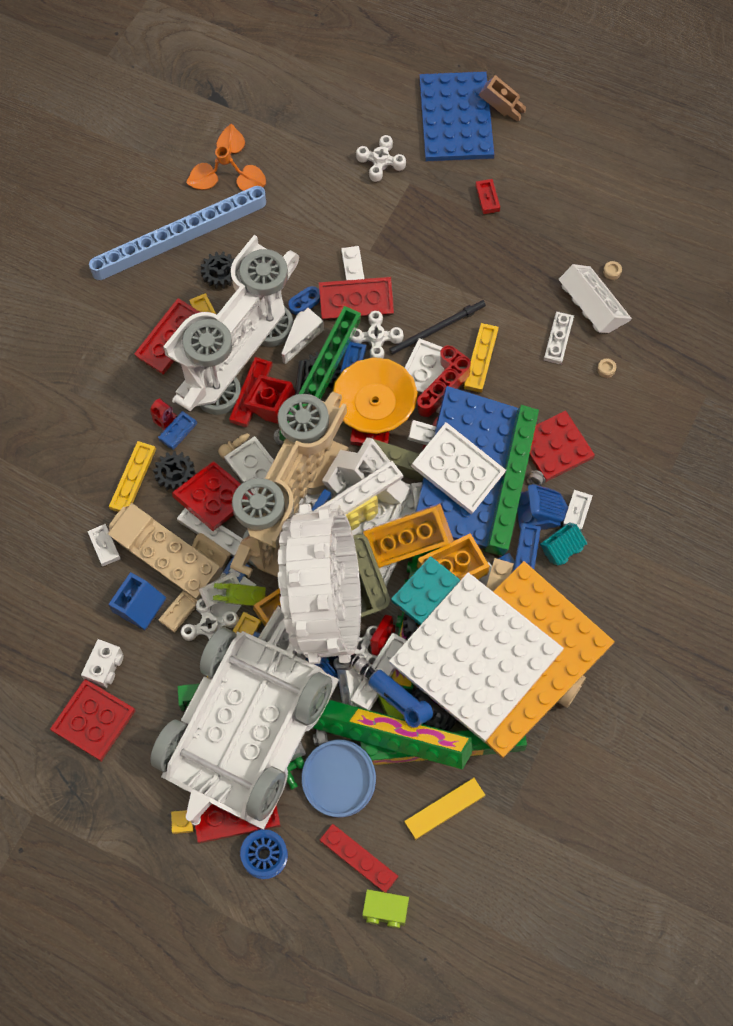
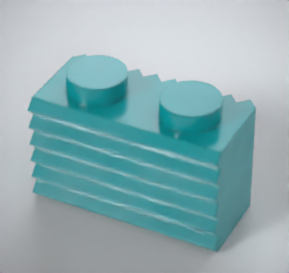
[540,522,587,565]

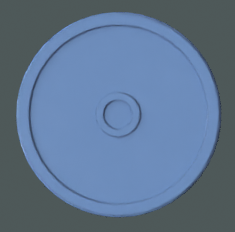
[302,740,376,817]

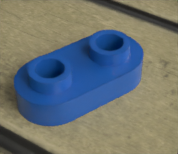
[288,286,320,315]

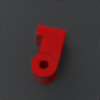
[150,398,177,430]

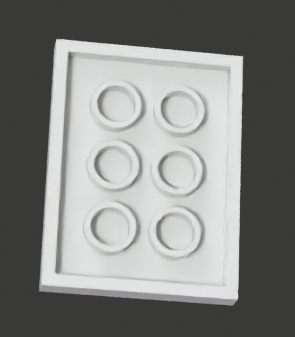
[411,423,506,514]

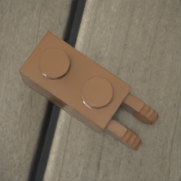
[479,75,526,121]

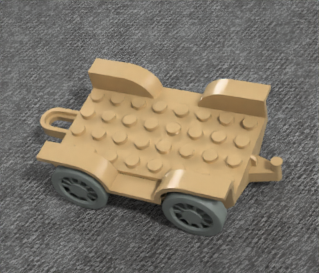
[230,392,349,578]

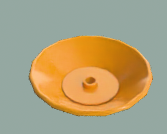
[333,357,418,434]

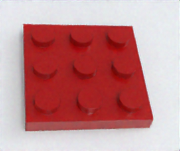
[529,411,595,482]
[172,461,254,531]
[50,679,136,762]

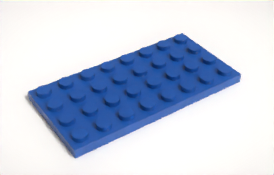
[415,386,518,549]

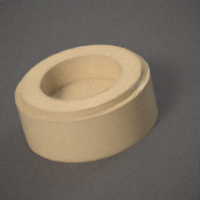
[603,261,622,280]
[597,359,617,378]

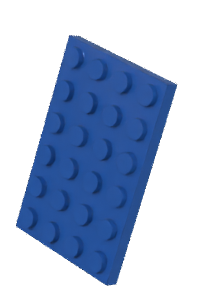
[419,72,494,161]

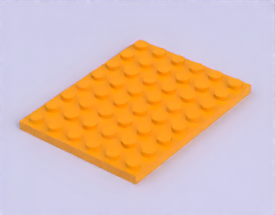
[485,561,615,759]

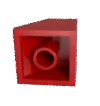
[243,375,295,424]

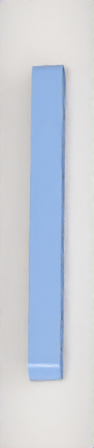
[89,186,266,280]

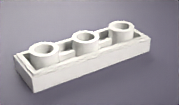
[544,312,574,365]

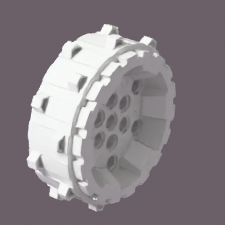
[278,504,361,664]

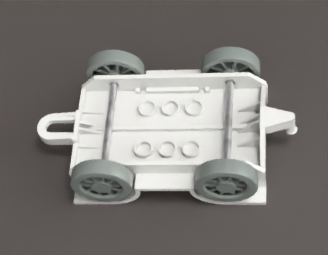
[163,235,299,415]
[150,619,339,830]

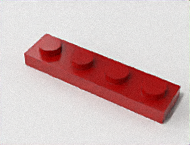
[229,357,273,428]
[320,824,398,893]

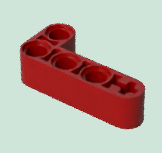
[417,345,471,417]

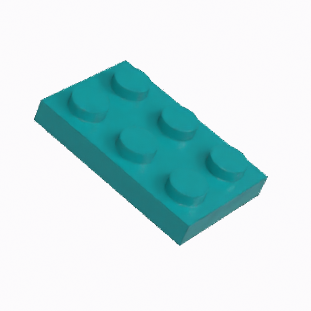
[391,556,461,625]

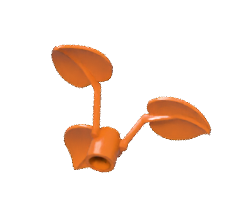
[186,124,266,191]

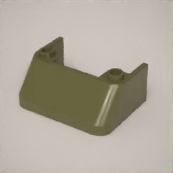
[353,534,390,619]

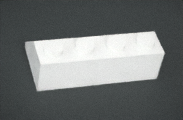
[559,264,632,333]

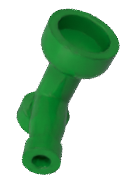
[286,757,305,790]

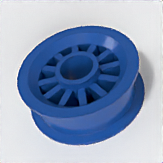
[240,830,288,879]

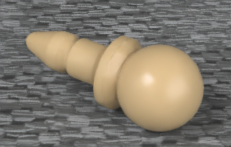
[218,433,250,459]

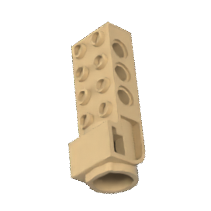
[108,503,224,600]

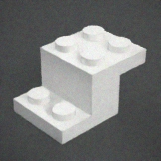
[322,438,390,497]

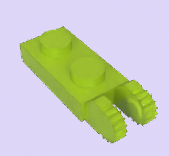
[213,583,266,606]

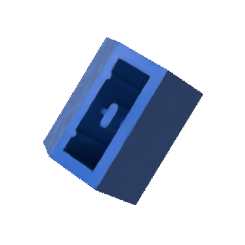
[108,572,167,630]

